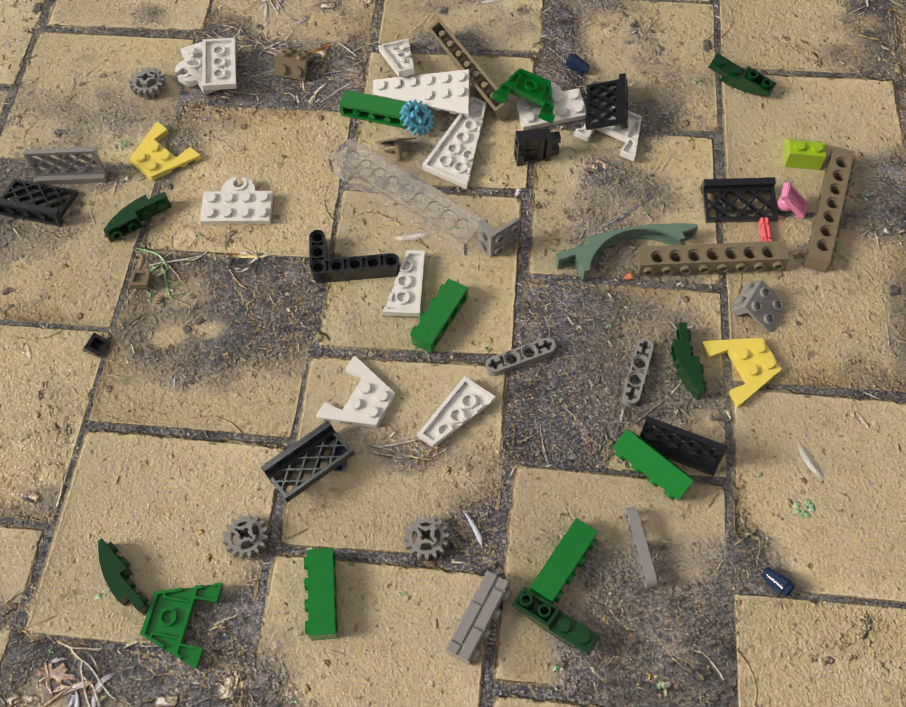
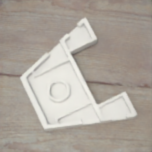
[574,106,642,162]
[316,356,396,428]

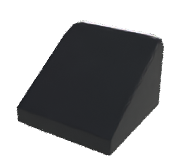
[82,333,110,358]

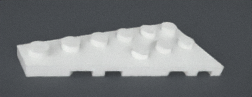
[373,69,470,117]
[422,96,487,189]

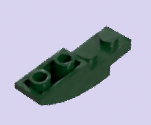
[708,53,777,96]
[103,192,172,243]
[670,322,706,400]
[98,538,149,615]
[512,587,600,656]

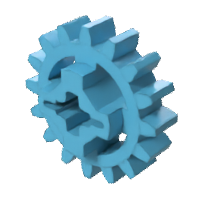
[399,99,435,136]

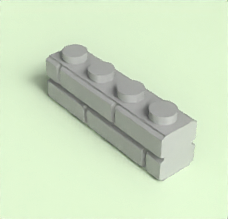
[446,571,512,665]

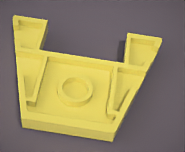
[129,122,201,181]
[701,338,781,408]

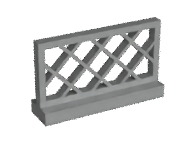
[24,147,109,185]

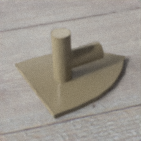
[376,137,417,160]

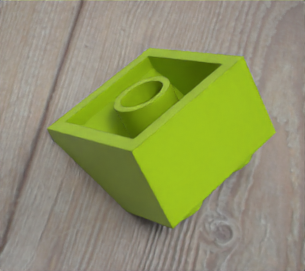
[784,138,826,170]

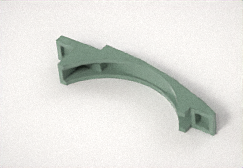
[555,223,698,281]

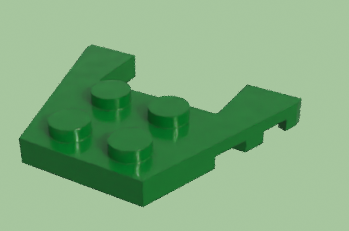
[491,68,555,123]
[140,582,224,669]

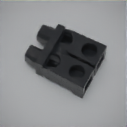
[514,127,561,166]

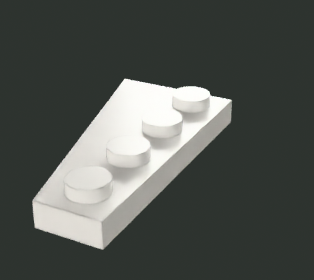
[378,39,415,78]
[383,250,425,317]
[417,376,496,448]

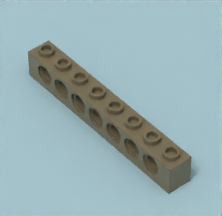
[428,18,514,121]
[803,146,856,272]
[636,240,790,276]

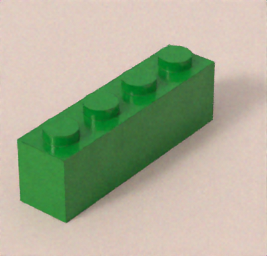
[339,90,407,129]
[410,278,468,354]
[612,429,696,501]
[530,518,598,604]
[304,547,338,641]

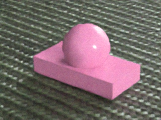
[777,182,808,219]

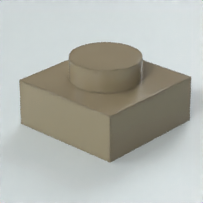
[129,270,152,289]

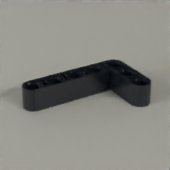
[309,230,400,283]

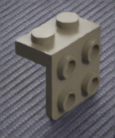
[275,47,316,80]

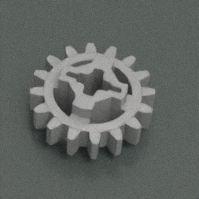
[129,67,166,98]
[223,513,269,560]
[403,514,449,562]

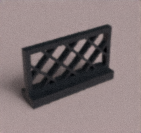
[585,73,628,130]
[700,177,778,223]
[0,179,78,227]
[640,416,728,476]
[261,420,355,503]

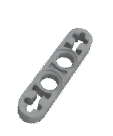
[485,338,556,376]
[621,338,654,407]
[624,507,657,588]

